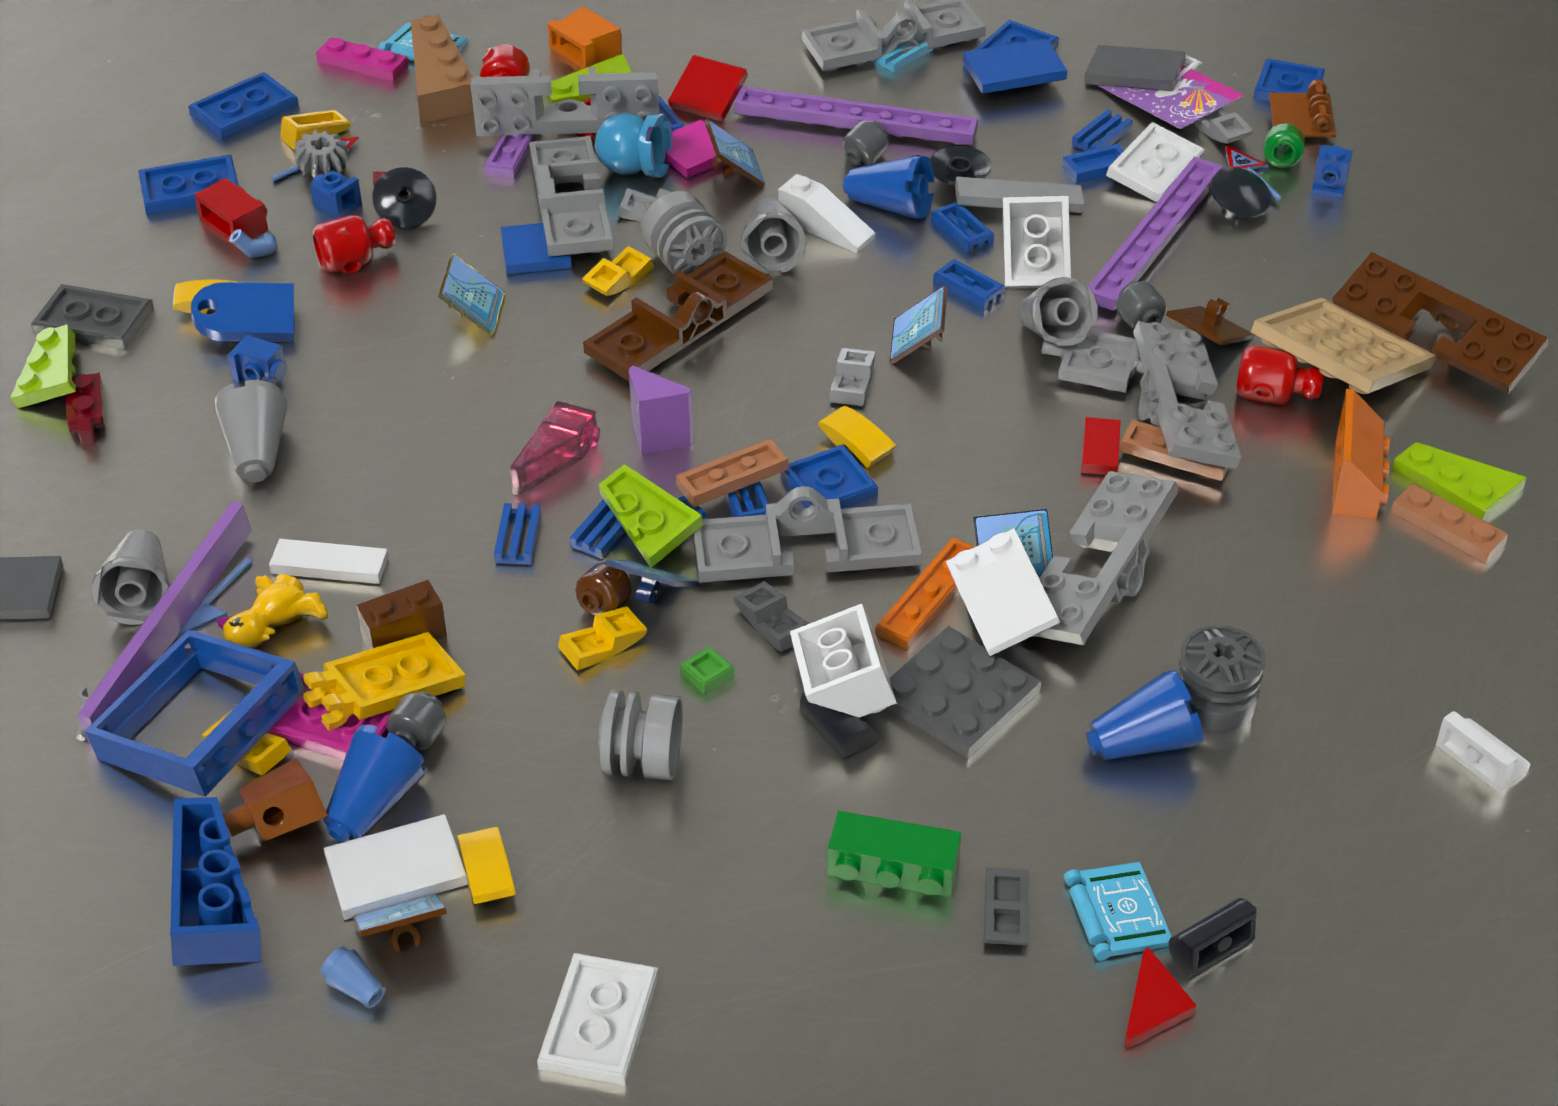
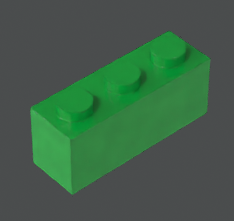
[827,810,962,897]

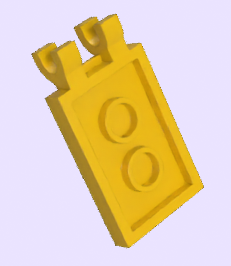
[303,632,466,731]

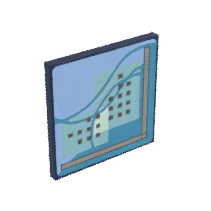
[973,509,1053,578]
[605,560,700,604]

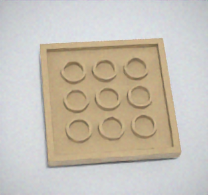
[1251,297,1436,394]

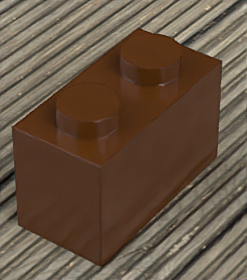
[356,580,447,649]

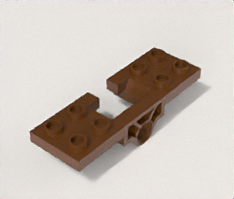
[583,251,773,381]
[1333,252,1548,394]

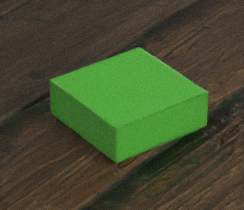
[680,646,735,695]

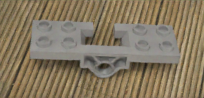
[802,0,986,70]
[470,67,660,136]
[529,136,613,257]
[1133,321,1242,469]
[1033,471,1178,645]
[693,486,922,583]

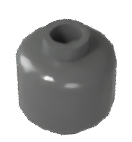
[843,120,889,166]
[1116,282,1167,330]
[386,692,447,751]

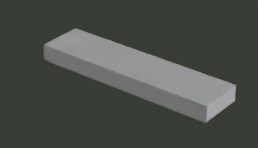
[955,177,1085,213]

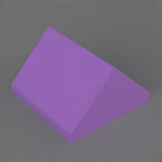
[629,365,694,455]

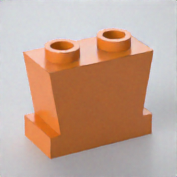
[547,6,622,69]

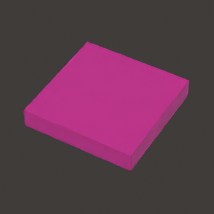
[665,120,716,178]

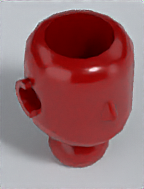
[479,44,530,77]
[313,215,396,274]
[1236,345,1324,405]

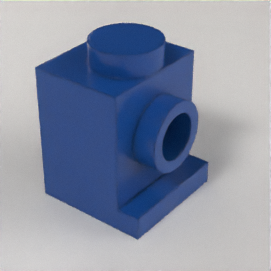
[1311,145,1353,199]
[310,170,362,218]
[228,335,287,385]

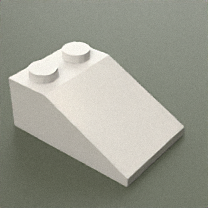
[1002,196,1071,289]
[946,528,1060,656]

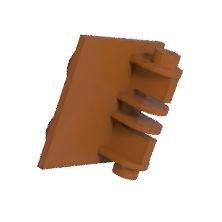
[1269,79,1336,137]

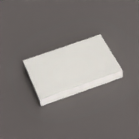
[1106,122,1205,202]
[323,814,468,920]
[537,953,659,1086]

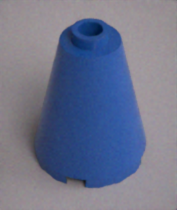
[843,155,934,219]
[1085,670,1204,760]
[323,725,428,843]

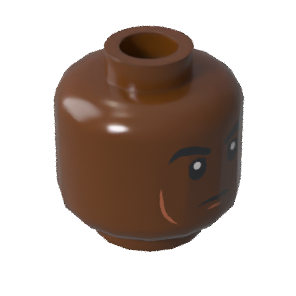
[575,562,632,617]

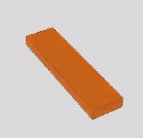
[875,537,975,650]

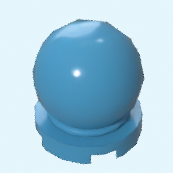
[594,112,673,178]

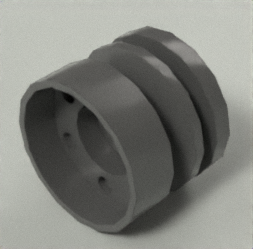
[1178,625,1265,731]

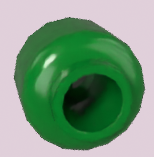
[1263,123,1305,169]

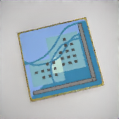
[438,253,505,336]

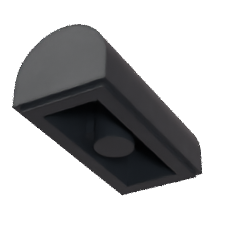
[800,691,877,759]
[1168,898,1257,978]

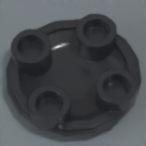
[1208,167,1271,220]

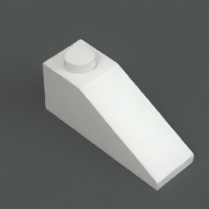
[778,174,875,253]

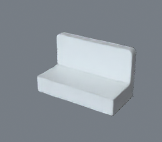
[1436,711,1530,793]

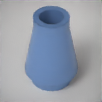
[320,946,386,1008]

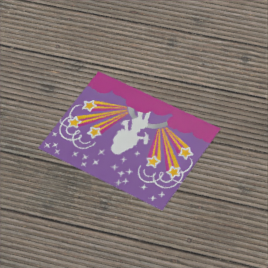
[1099,65,1244,129]

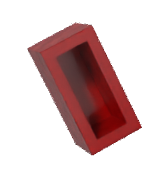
[194,178,268,241]

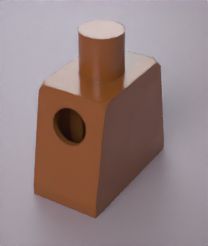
[223,758,327,840]

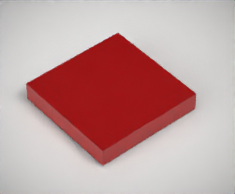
[668,55,748,122]

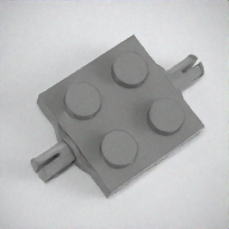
[1042,330,1145,393]

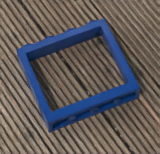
[85,629,306,797]

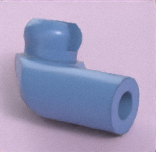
[229,229,278,259]

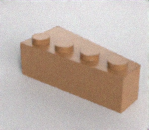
[411,14,474,125]

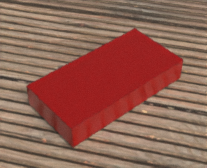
[1081,417,1121,475]

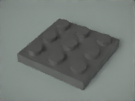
[886,626,1041,759]

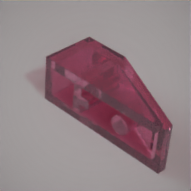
[510,401,600,495]

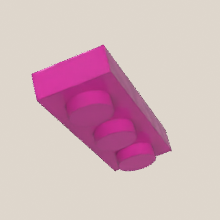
[316,37,408,81]

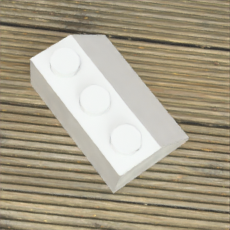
[790,603,897,718]

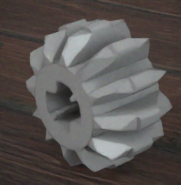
[295,130,347,178]

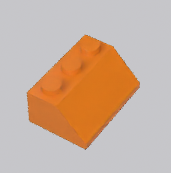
[1332,389,1390,519]

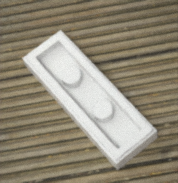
[269,539,389,584]

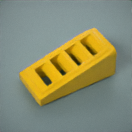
[281,110,351,150]

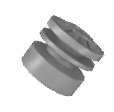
[641,191,727,275]
[598,690,683,781]

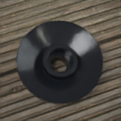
[930,146,991,185]
[372,167,437,229]

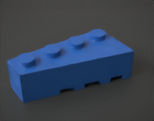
[170,797,261,966]

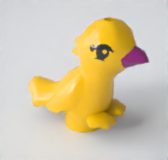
[217,574,328,649]

